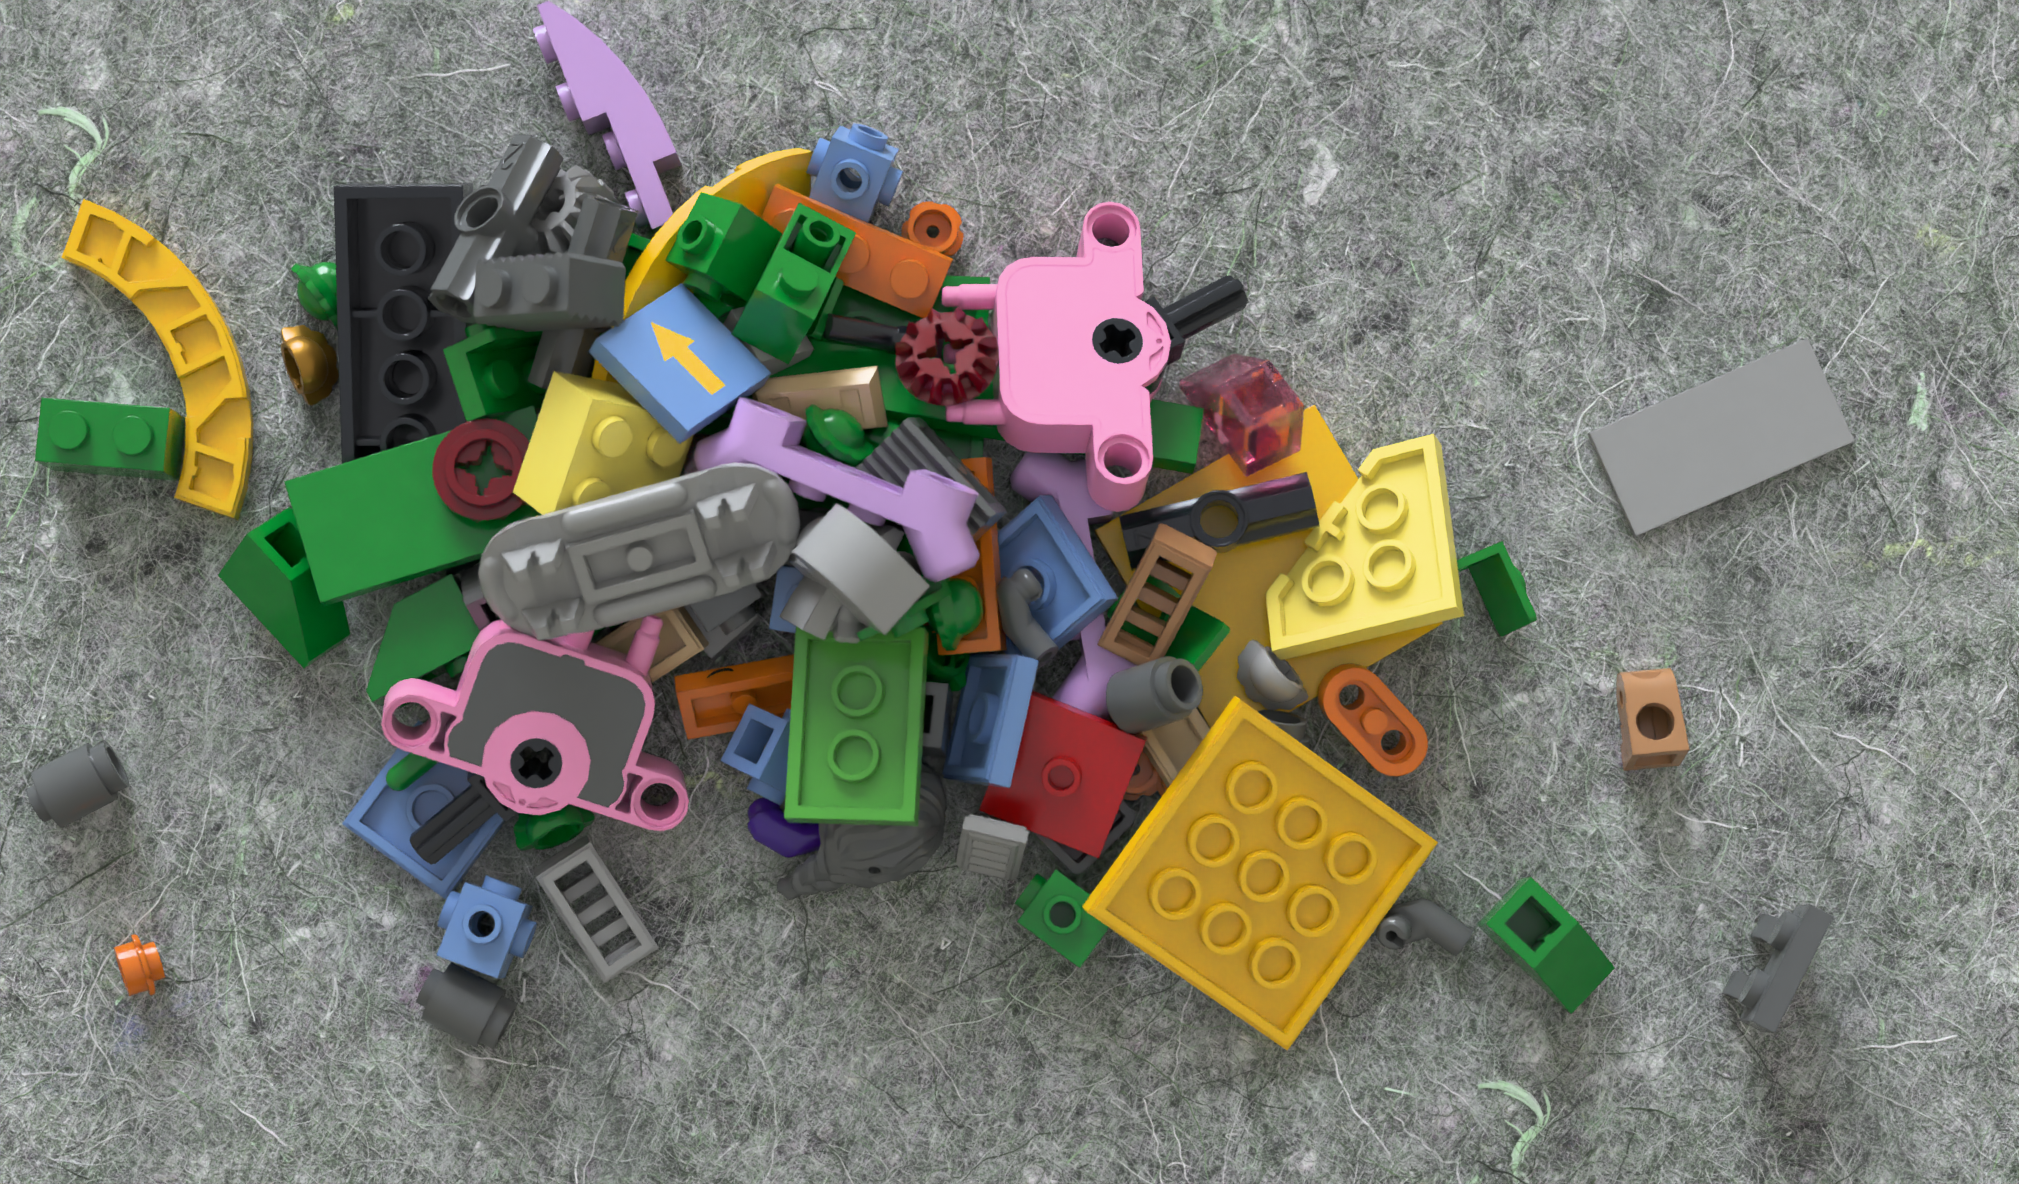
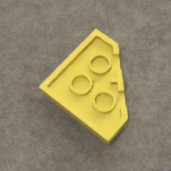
[1265,434,1464,661]

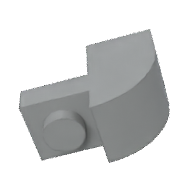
[788,504,930,635]

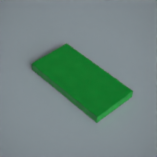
[284,405,542,607]

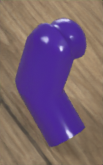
[747,797,821,858]

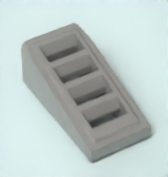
[956,814,1029,881]
[533,835,659,983]

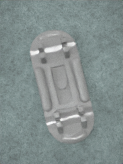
[479,462,800,641]

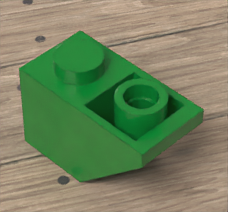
[731,203,856,365]
[218,507,350,669]
[366,574,480,709]
[1476,877,1615,1014]

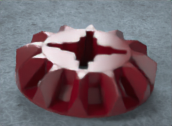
[896,306,999,406]
[432,419,529,523]

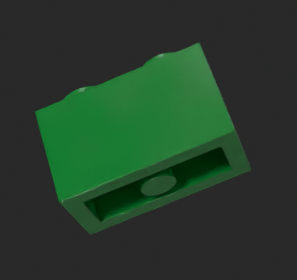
[35,397,185,481]

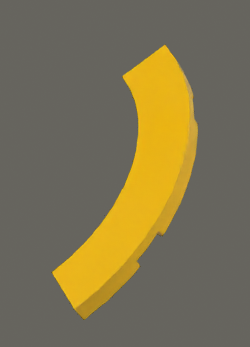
[591,148,813,383]
[61,199,253,520]

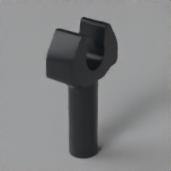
[823,313,944,359]

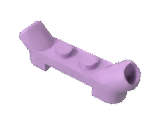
[694,397,980,582]
[1010,452,1137,720]

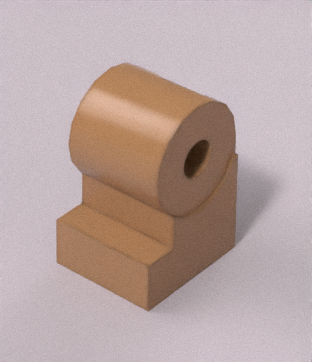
[1616,668,1689,771]

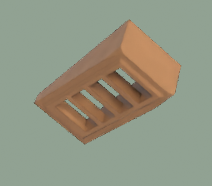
[1097,524,1217,665]

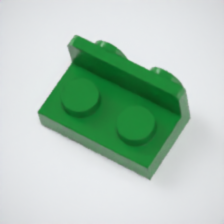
[443,323,548,422]

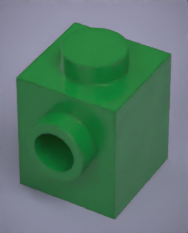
[666,192,782,302]
[1014,870,1109,968]

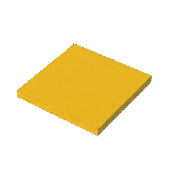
[1094,404,1443,729]
[1082,696,1438,1051]

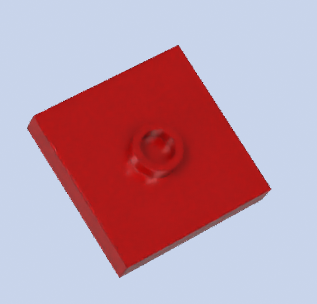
[979,690,1147,859]

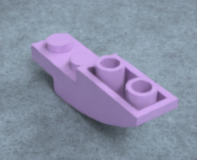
[533,1,681,235]

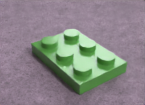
[784,626,929,826]

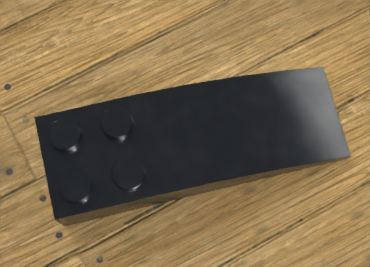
[334,183,475,570]

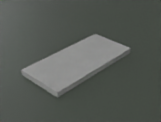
[1587,338,1855,537]

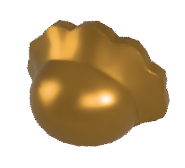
[281,325,339,405]

